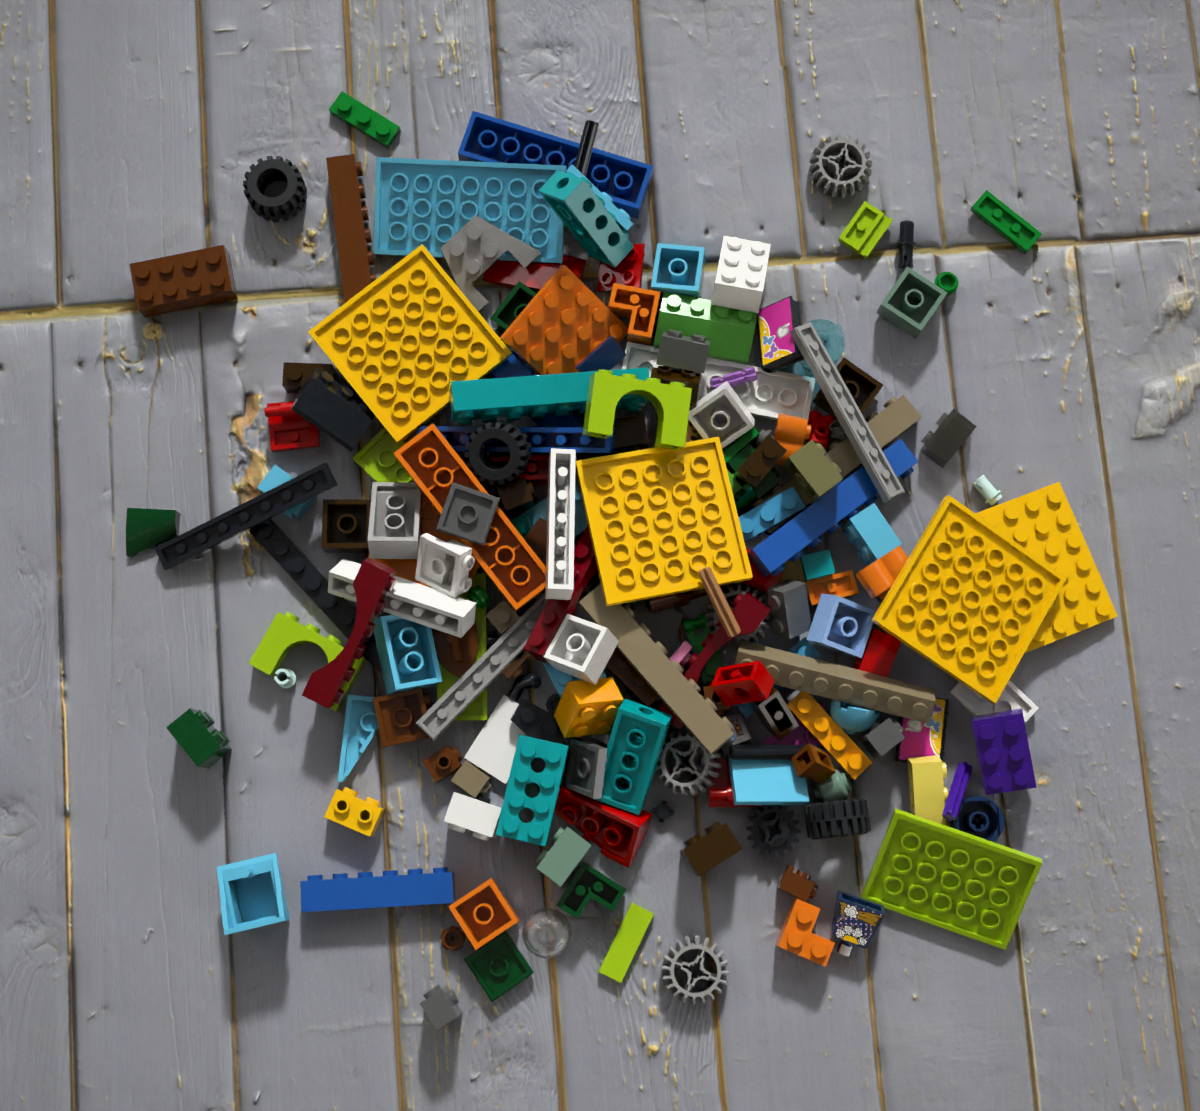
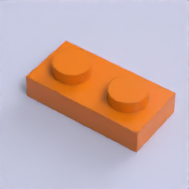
[805,570,859,606]

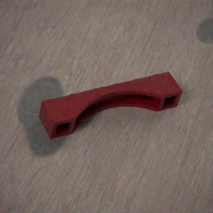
[524,525,598,665]
[302,558,397,709]
[656,592,771,730]

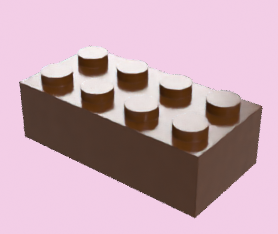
[129,245,238,317]

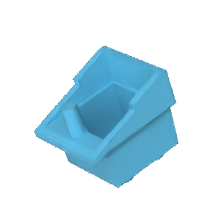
[216,853,290,935]

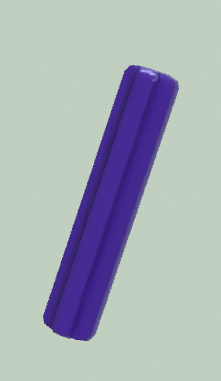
[942,761,972,822]

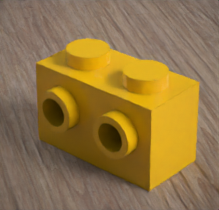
[324,787,385,837]

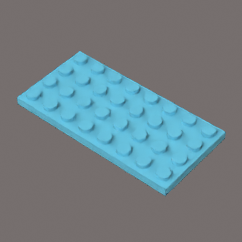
[373,157,567,263]

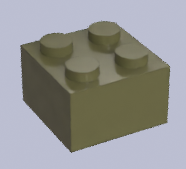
[782,440,843,504]

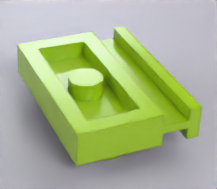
[838,201,893,259]

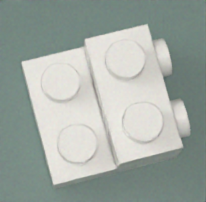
[415,533,475,598]

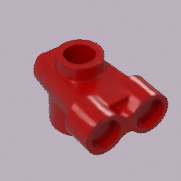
[807,411,837,449]

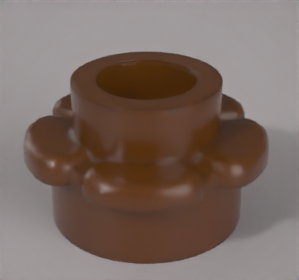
[441,926,465,951]

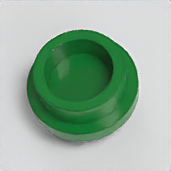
[934,272,959,296]
[467,585,490,609]

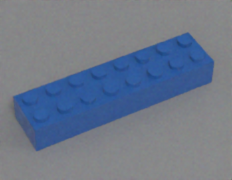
[458,111,653,219]

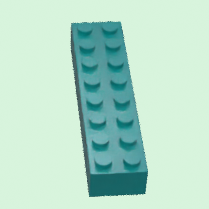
[449,367,649,425]

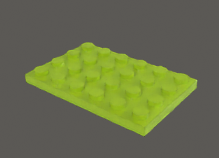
[861,808,1042,950]

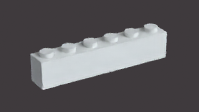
[545,448,576,600]
[328,558,476,638]

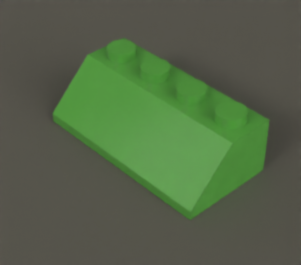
[653,292,758,364]

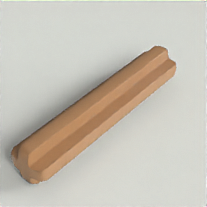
[698,567,741,638]

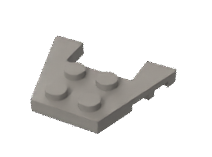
[441,215,541,312]

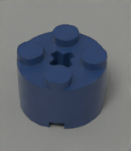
[949,796,1004,842]

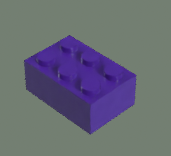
[972,709,1037,795]

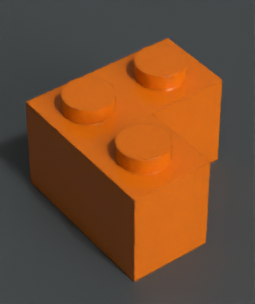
[609,283,660,346]
[775,898,835,967]

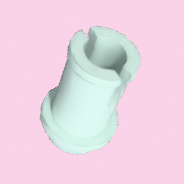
[972,475,1002,506]
[274,669,296,688]

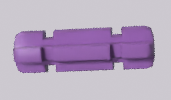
[710,367,757,391]

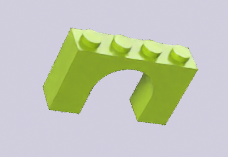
[582,370,692,450]
[248,611,367,712]

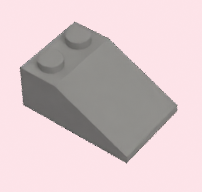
[368,482,422,559]

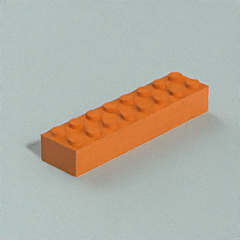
[393,423,546,612]

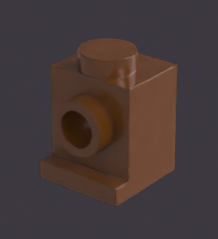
[791,743,836,784]
[422,745,463,783]
[777,865,818,902]

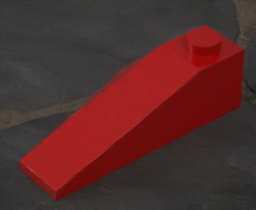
[483,254,587,293]
[555,785,652,868]

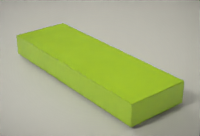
[598,902,654,983]

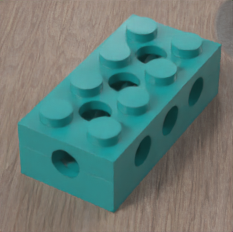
[538,170,634,267]
[595,699,673,815]
[496,735,569,846]

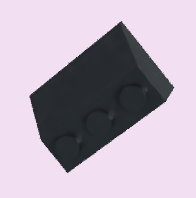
[291,368,374,452]

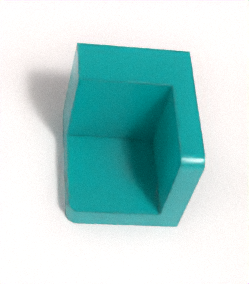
[798,549,835,583]

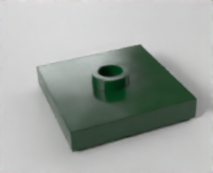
[464,930,534,1002]

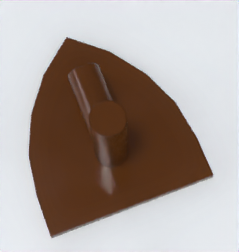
[431,619,479,678]

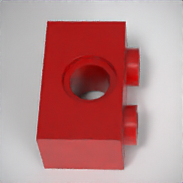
[711,660,775,706]

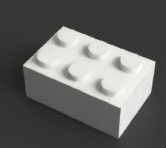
[711,236,771,313]

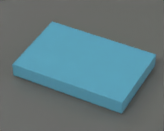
[728,756,809,805]

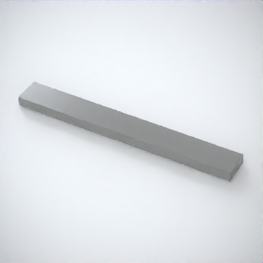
[790,322,905,503]
[416,593,549,741]

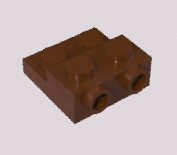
[373,688,432,747]

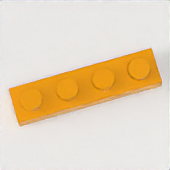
[786,691,873,779]

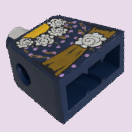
[831,890,885,956]

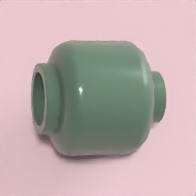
[813,769,852,802]

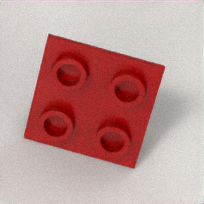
[596,243,645,292]

